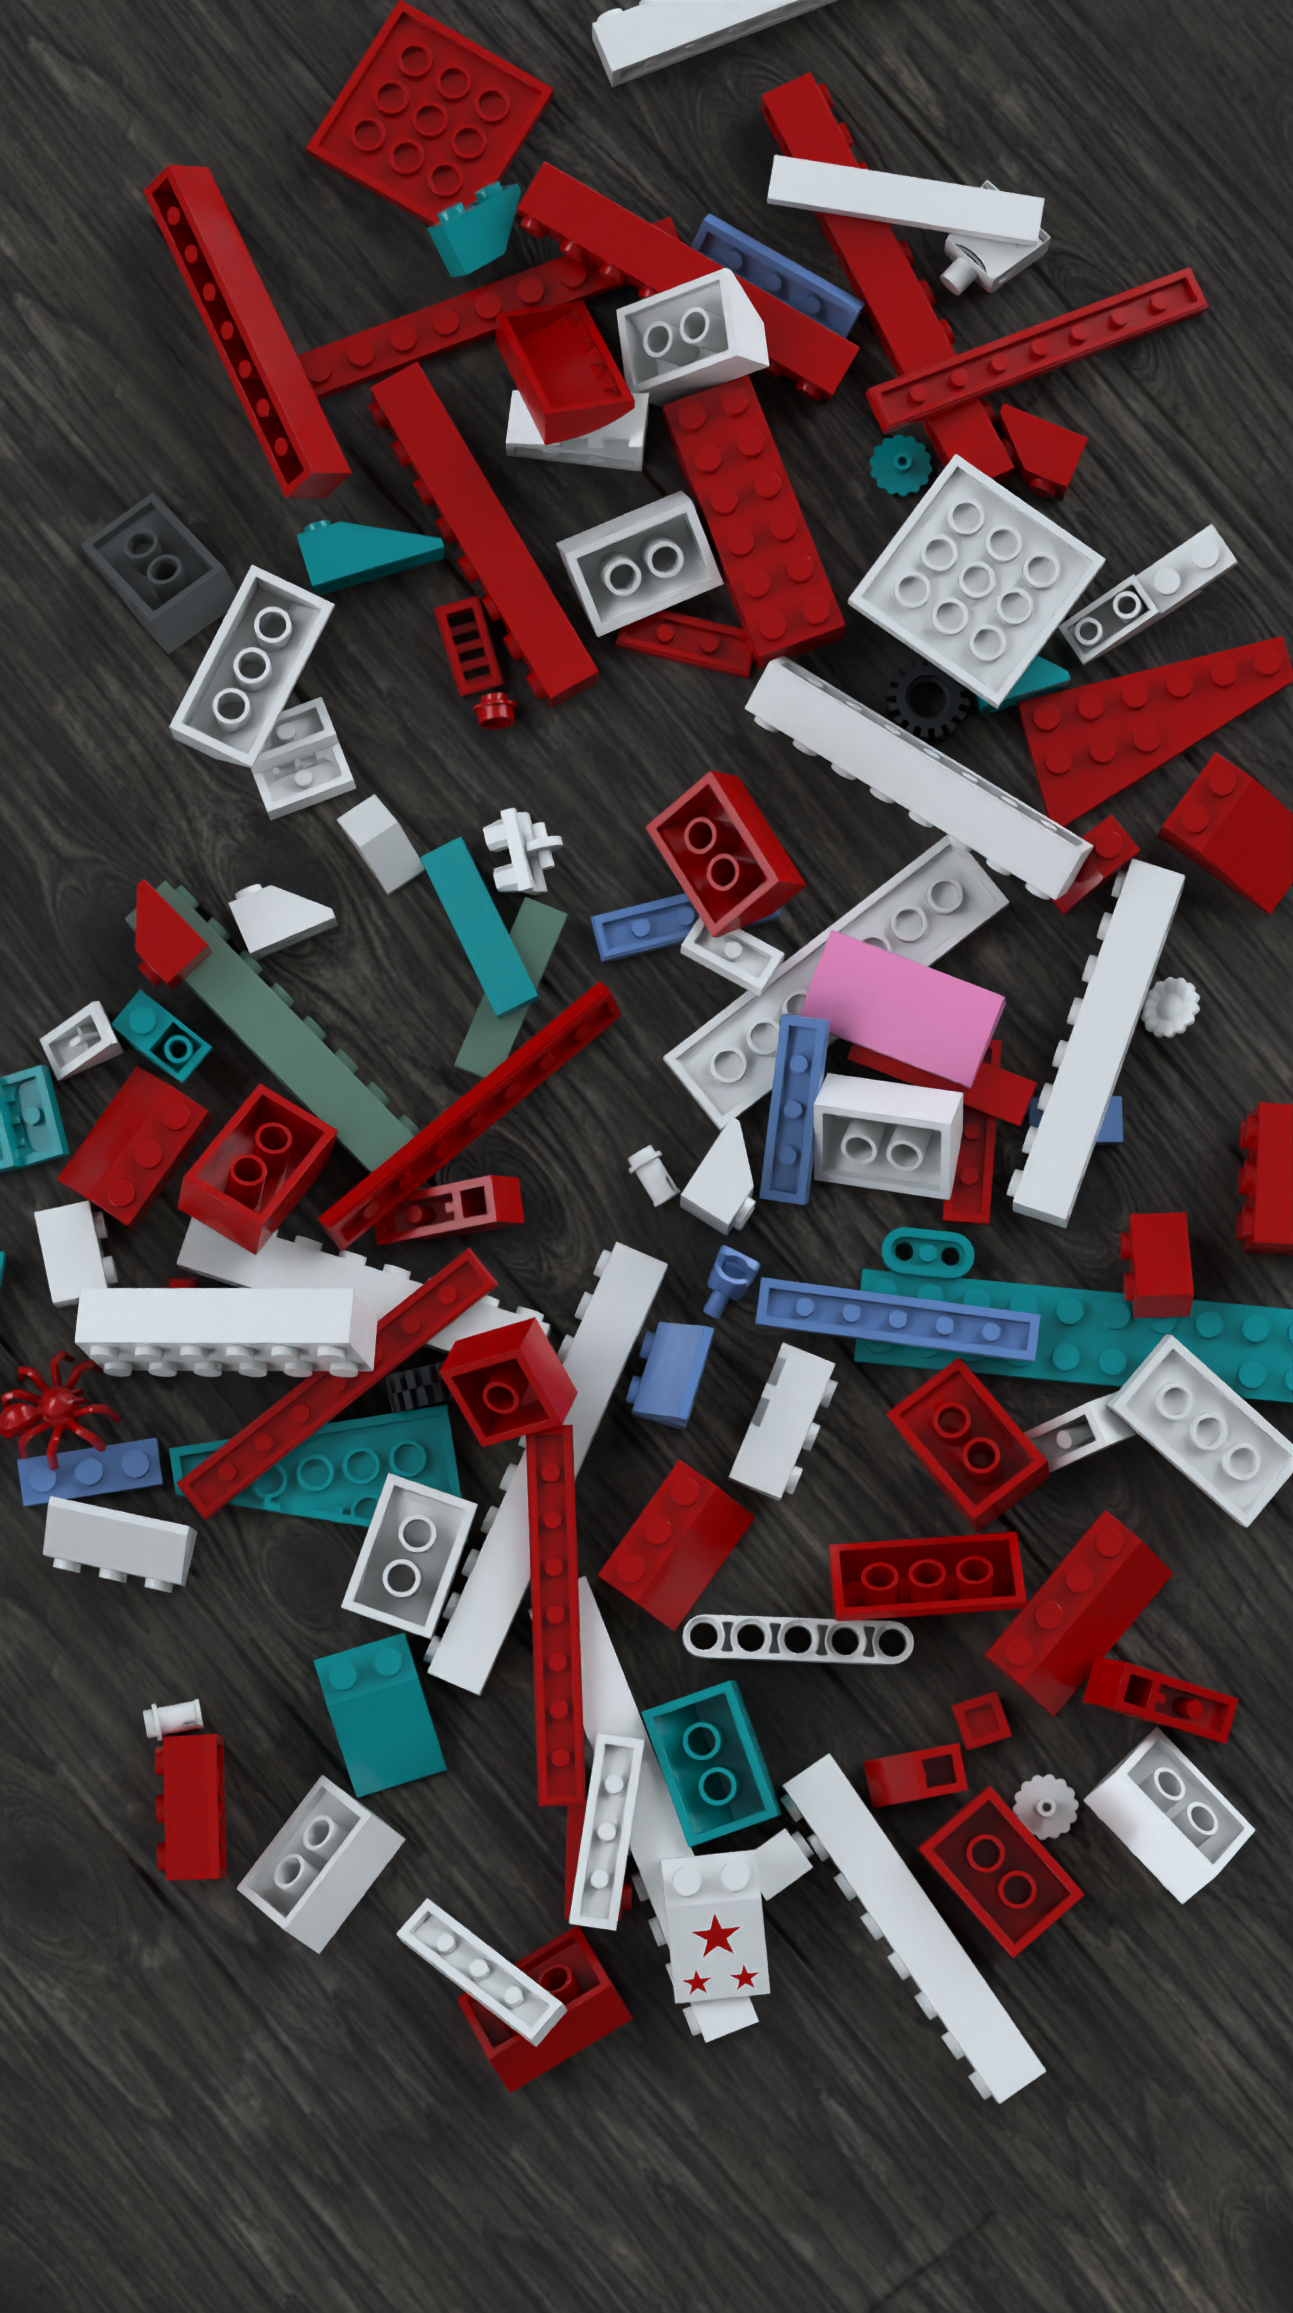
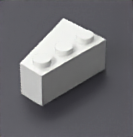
[728,1343,838,1501]

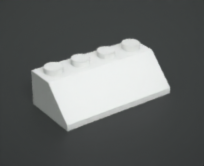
[169,565,335,769]

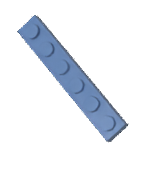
[755,1277,1041,1363]

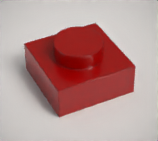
[951,1691,1012,1751]

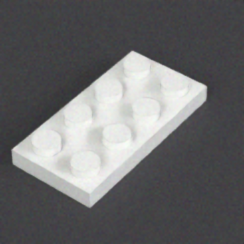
[1107,1334,1293,1528]

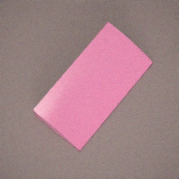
[800,930,1006,1089]

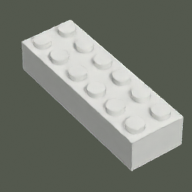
[75,1288,378,1377]

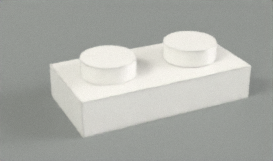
[680,917,785,997]

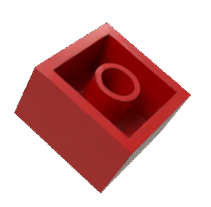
[439,1317,578,1447]

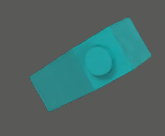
[297,520,446,596]

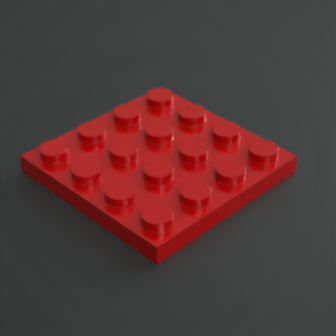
[306,0,554,226]

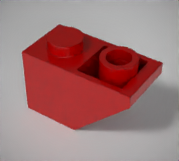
[863,1743,968,1808]

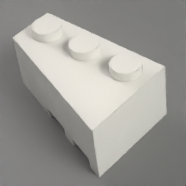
[506,390,649,472]

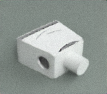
[940,180,1051,296]

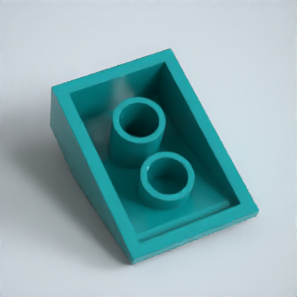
[313,1633,447,1798]

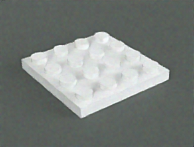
[847,454,1106,709]

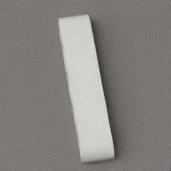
[682,1614,914,1665]

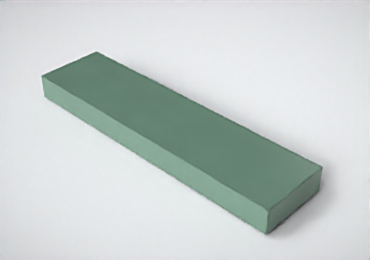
[454,897,568,1079]

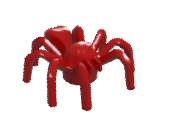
[0,1350,122,1471]

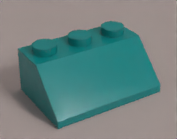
[641,1680,783,1847]

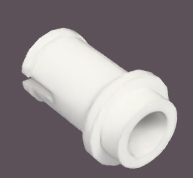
[628,1145,681,1207]
[143,1699,204,1741]

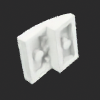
[251,697,356,821]

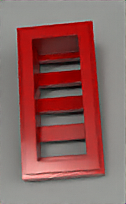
[433,596,504,697]

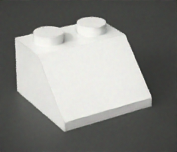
[680,1116,756,1236]

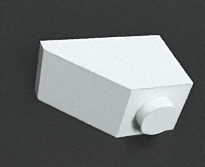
[228,884,338,961]
[1024,1391,1138,1473]

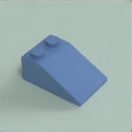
[626,1322,714,1431]

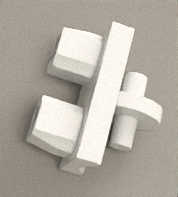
[483,808,563,896]

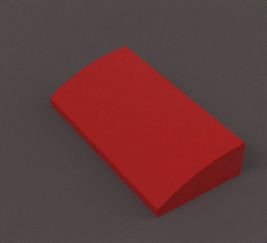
[496,300,635,445]

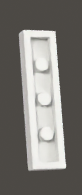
[569,1733,645,1931]
[396,1898,568,2047]

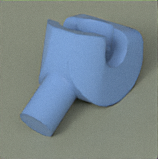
[703,1245,761,1319]

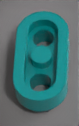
[881,1227,974,1279]

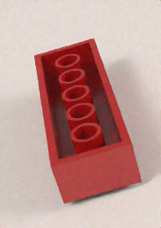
[662,375,846,670]

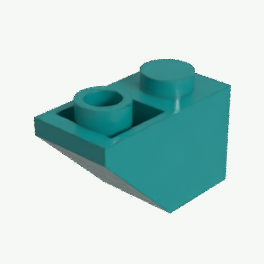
[427,181,521,278]
[111,989,213,1084]

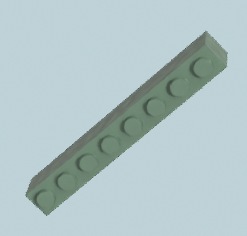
[125,880,421,1174]

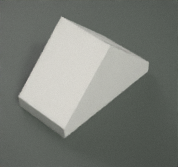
[337,794,426,895]
[39,1000,124,1081]

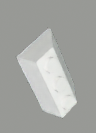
[616,268,769,407]
[556,490,724,637]
[814,1073,964,1200]
[43,1496,197,1593]
[1084,1727,1255,1904]
[236,1775,406,1954]

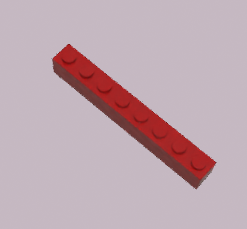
[516,161,860,402]
[143,164,352,499]
[367,361,599,708]

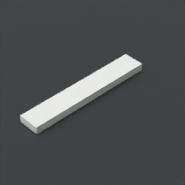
[767,155,1045,247]

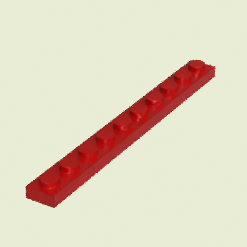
[297,217,680,400]

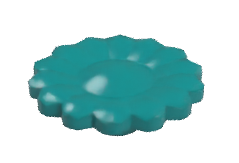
[869,434,932,497]

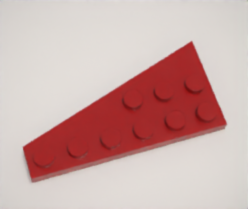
[1017,636,1293,828]

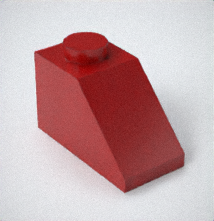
[997,403,1088,499]
[1050,814,1140,916]
[135,879,212,991]

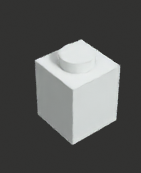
[755,1828,814,1901]

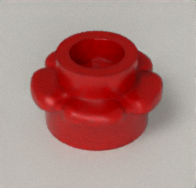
[473,693,518,729]

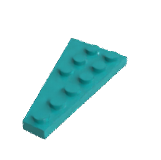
[169,1405,469,1544]

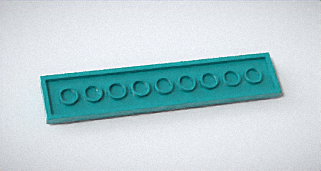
[853,1269,1293,1404]

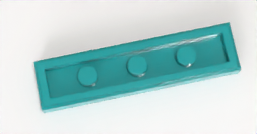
[420,837,540,1020]

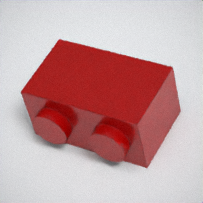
[1119,1212,1194,1318]

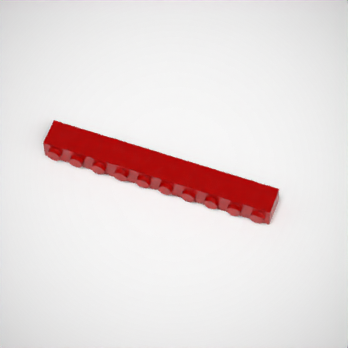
[761,72,1017,485]

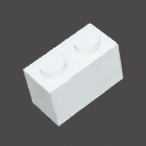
[34,1201,118,1308]

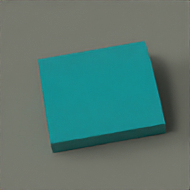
[0,1065,70,1173]

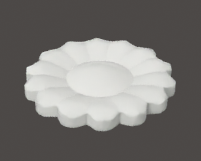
[1141,977,1200,1038]
[1013,1774,1079,1840]

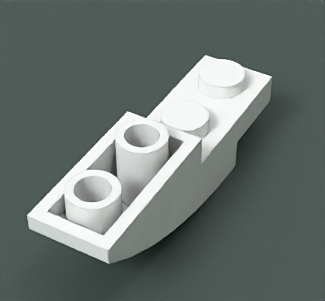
[1058,524,1239,665]

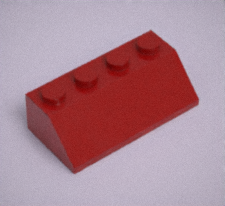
[981,1510,1173,1717]
[829,1532,1027,1622]

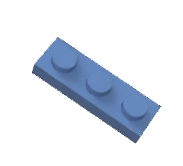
[17,1438,164,1507]

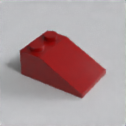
[1157,752,1293,916]
[886,1357,1050,1534]

